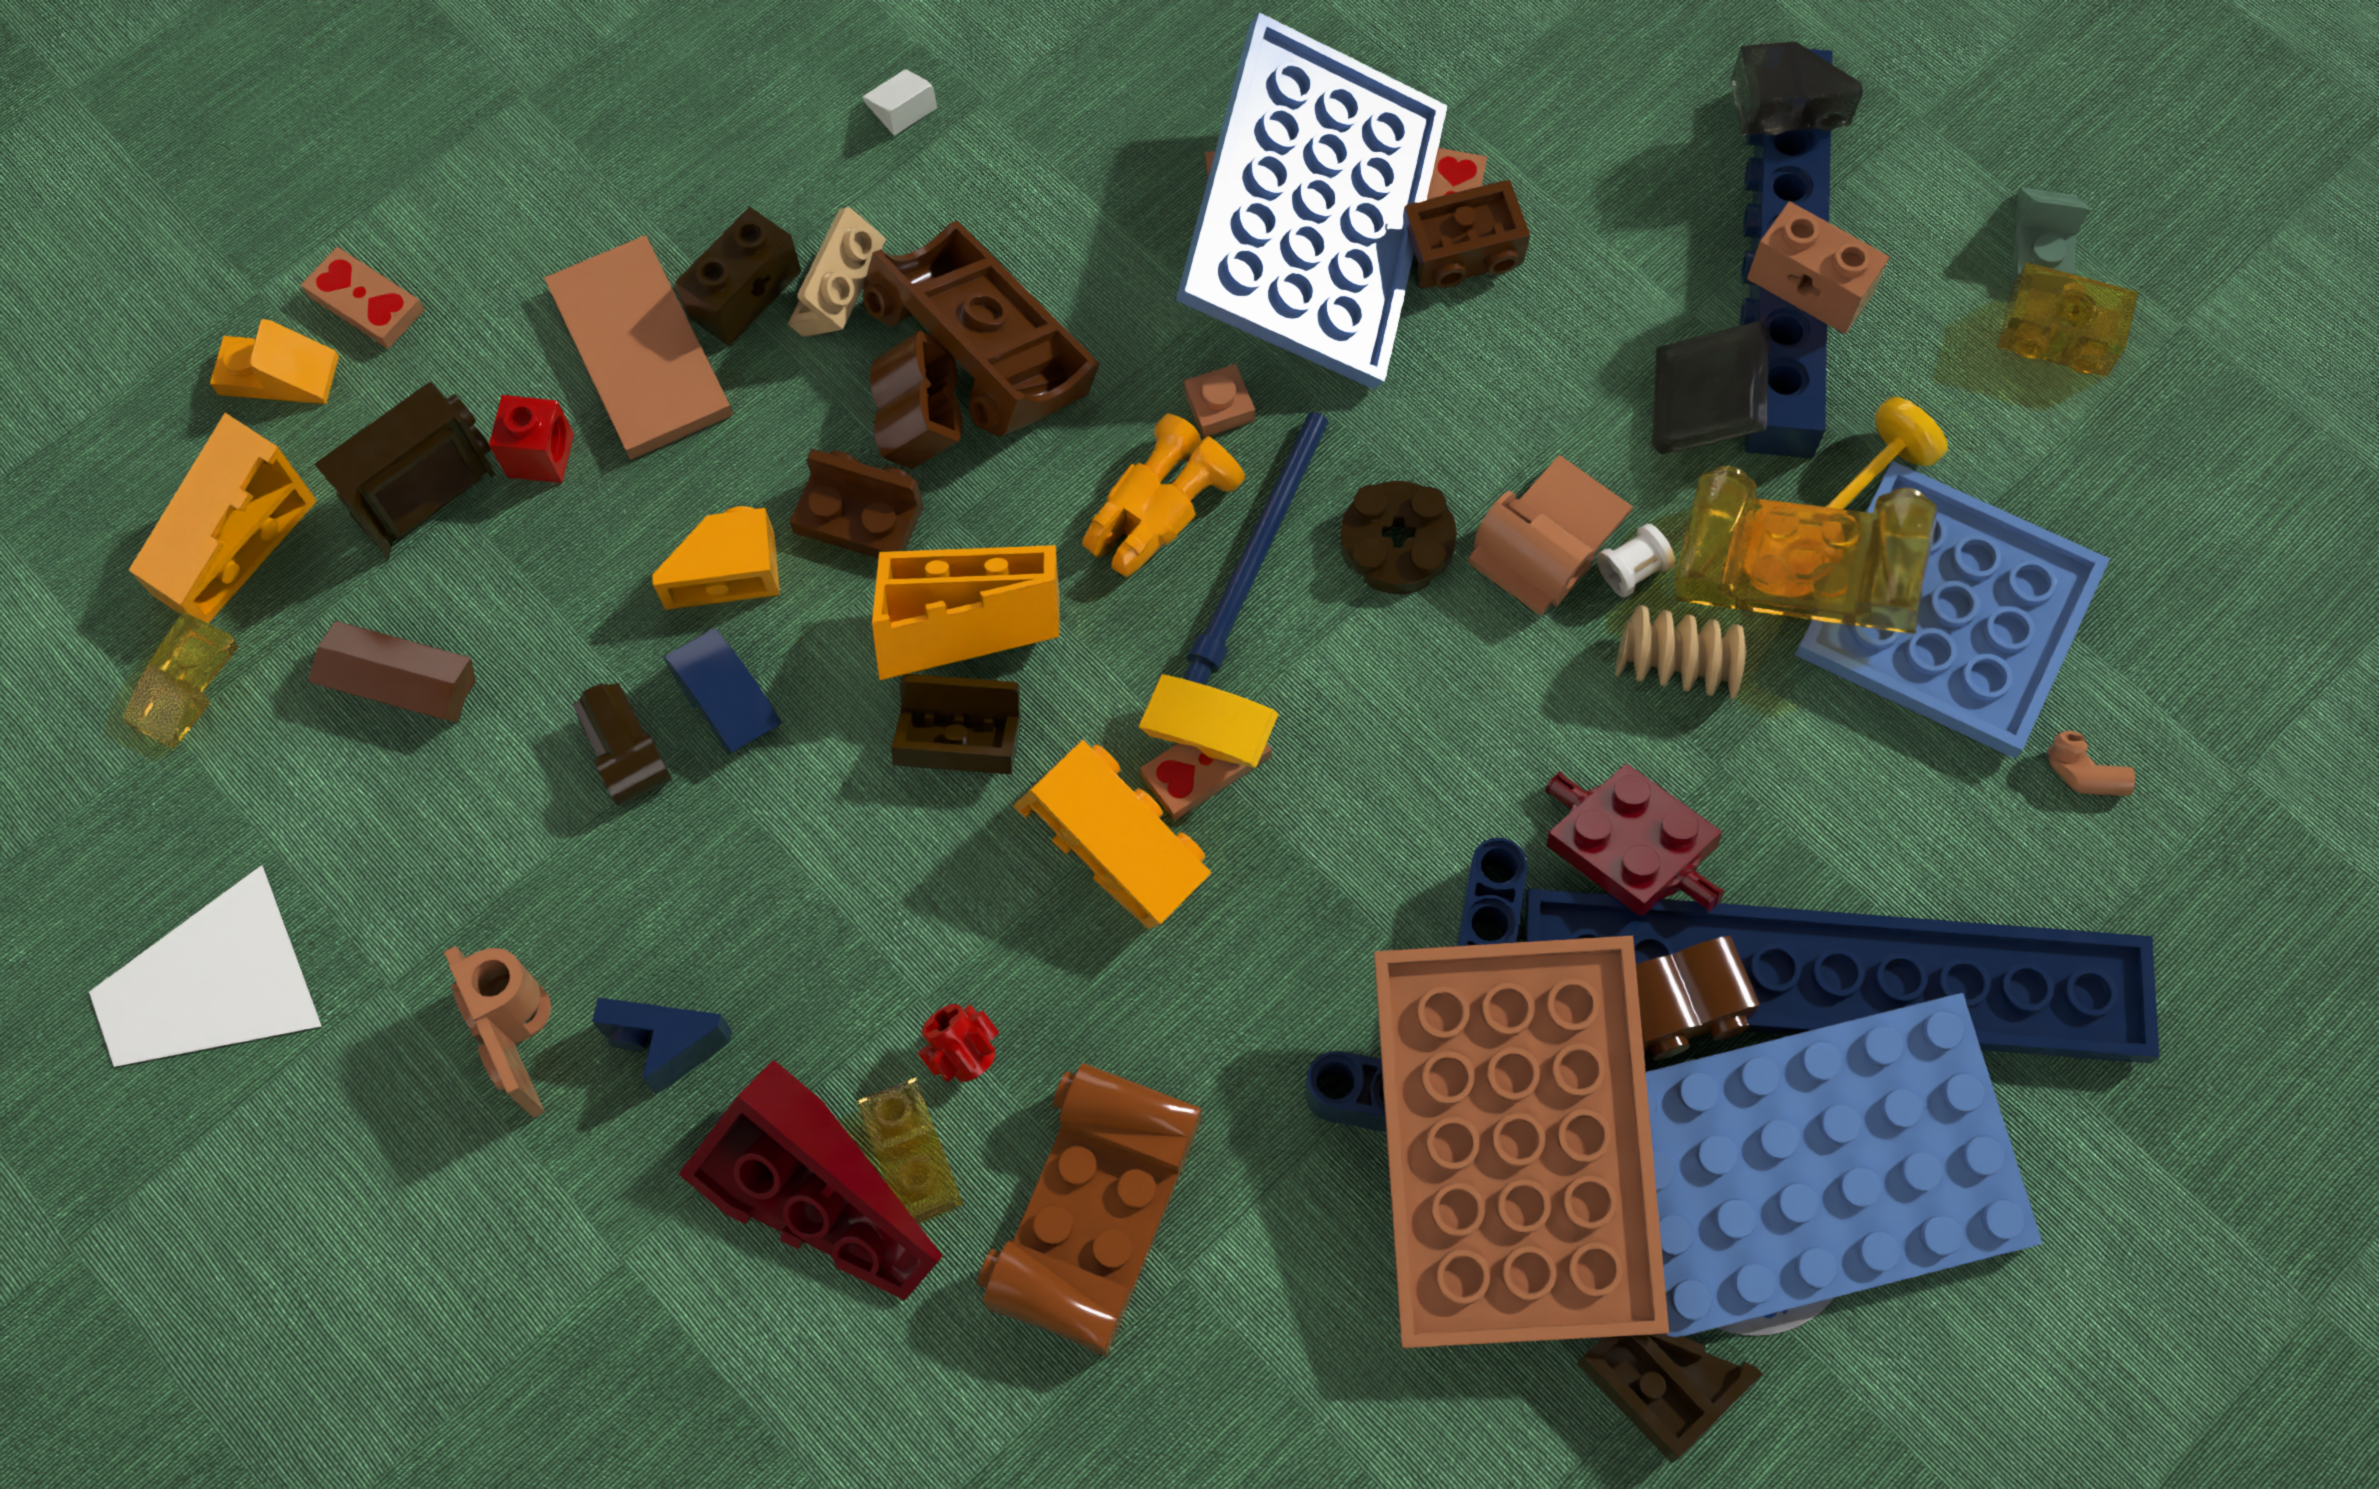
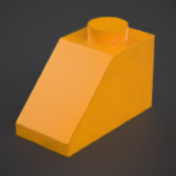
[652,506,780,610]

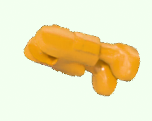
[1082,413,1246,578]

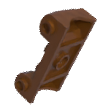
[863,220,1100,436]

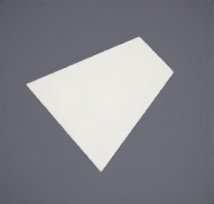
[89,865,322,1067]

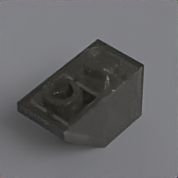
[1731,41,1863,135]

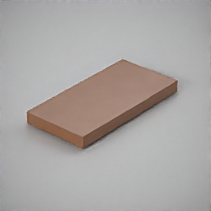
[544,235,734,460]

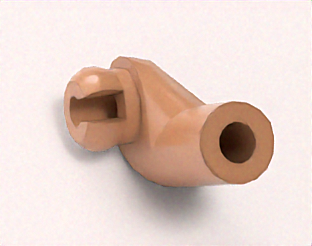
[2048,731,2135,797]

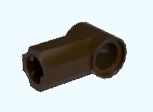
[573,682,673,807]

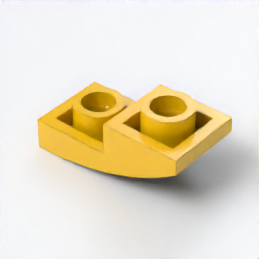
[1138,674,1279,768]

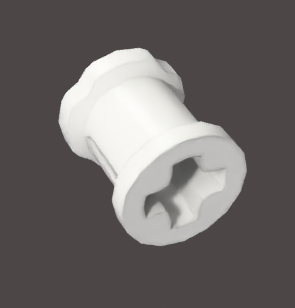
[1597,524,1675,598]

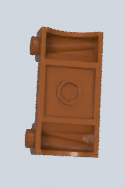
[977,1063,1202,1358]

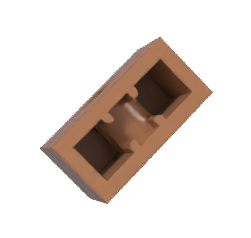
[1747,201,1890,335]

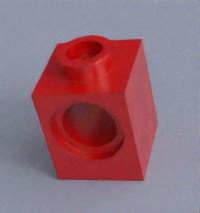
[489,395,574,483]

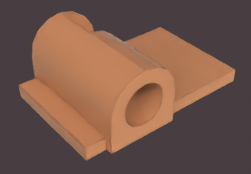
[1467,455,1633,616]
[444,946,552,1118]

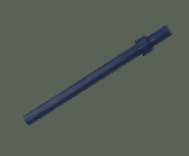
[1182,412,1329,685]

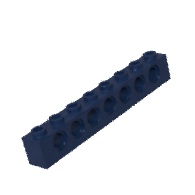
[1736,46,1832,458]

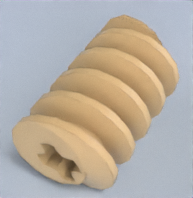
[1615,605,1746,700]

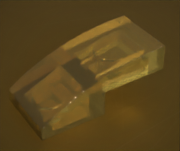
[122,612,239,749]

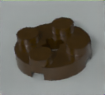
[1340,481,1457,594]

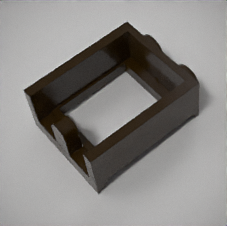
[314,381,496,560]

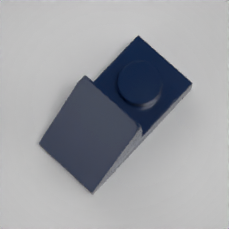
[592,997,732,1093]

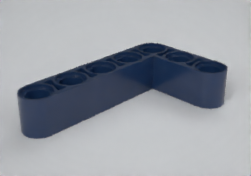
[1306,838,1527,1132]

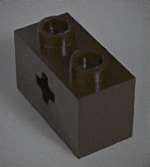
[675,206,802,347]

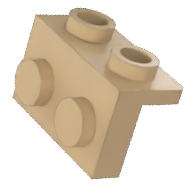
[787,207,886,337]

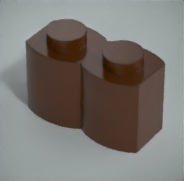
[870,330,962,469]
[1636,935,1760,1060]

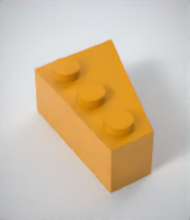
[129,413,317,629]
[872,545,1060,680]
[1013,740,1212,929]

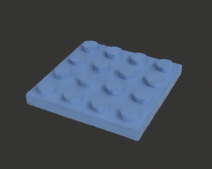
[1795,461,2110,759]

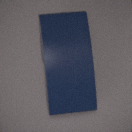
[663,628,782,755]

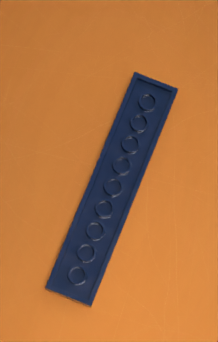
[1524,889,2159,1064]

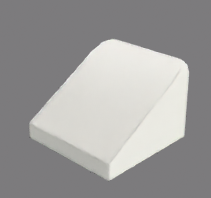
[863,69,937,136]

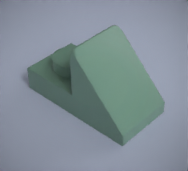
[2011,187,2089,293]

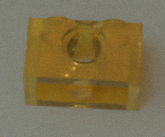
[1997,262,2139,377]

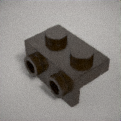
[891,674,1021,774]

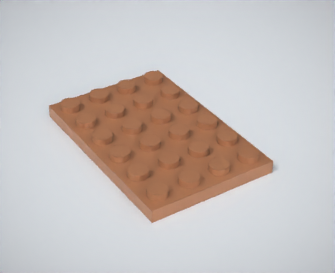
[1374,936,1669,1348]

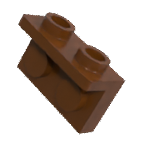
[1402,179,1530,289]
[789,449,924,559]

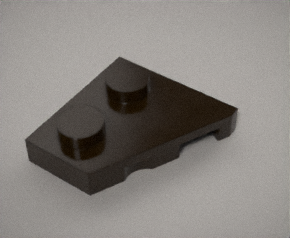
[1577,1334,1762,1464]

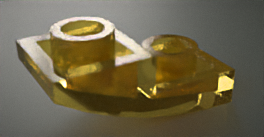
[857,1077,964,1223]

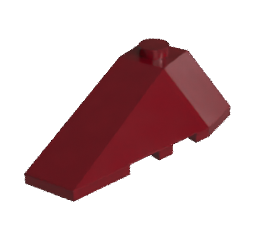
[678,1060,942,1300]

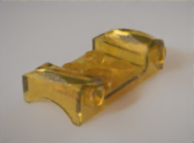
[1675,466,1937,634]

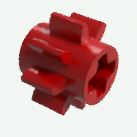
[918,1004,999,1082]

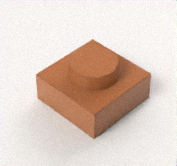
[1183,364,1255,438]

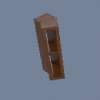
[308,621,476,722]

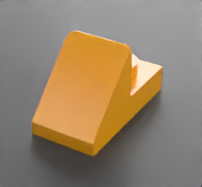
[210,319,339,404]

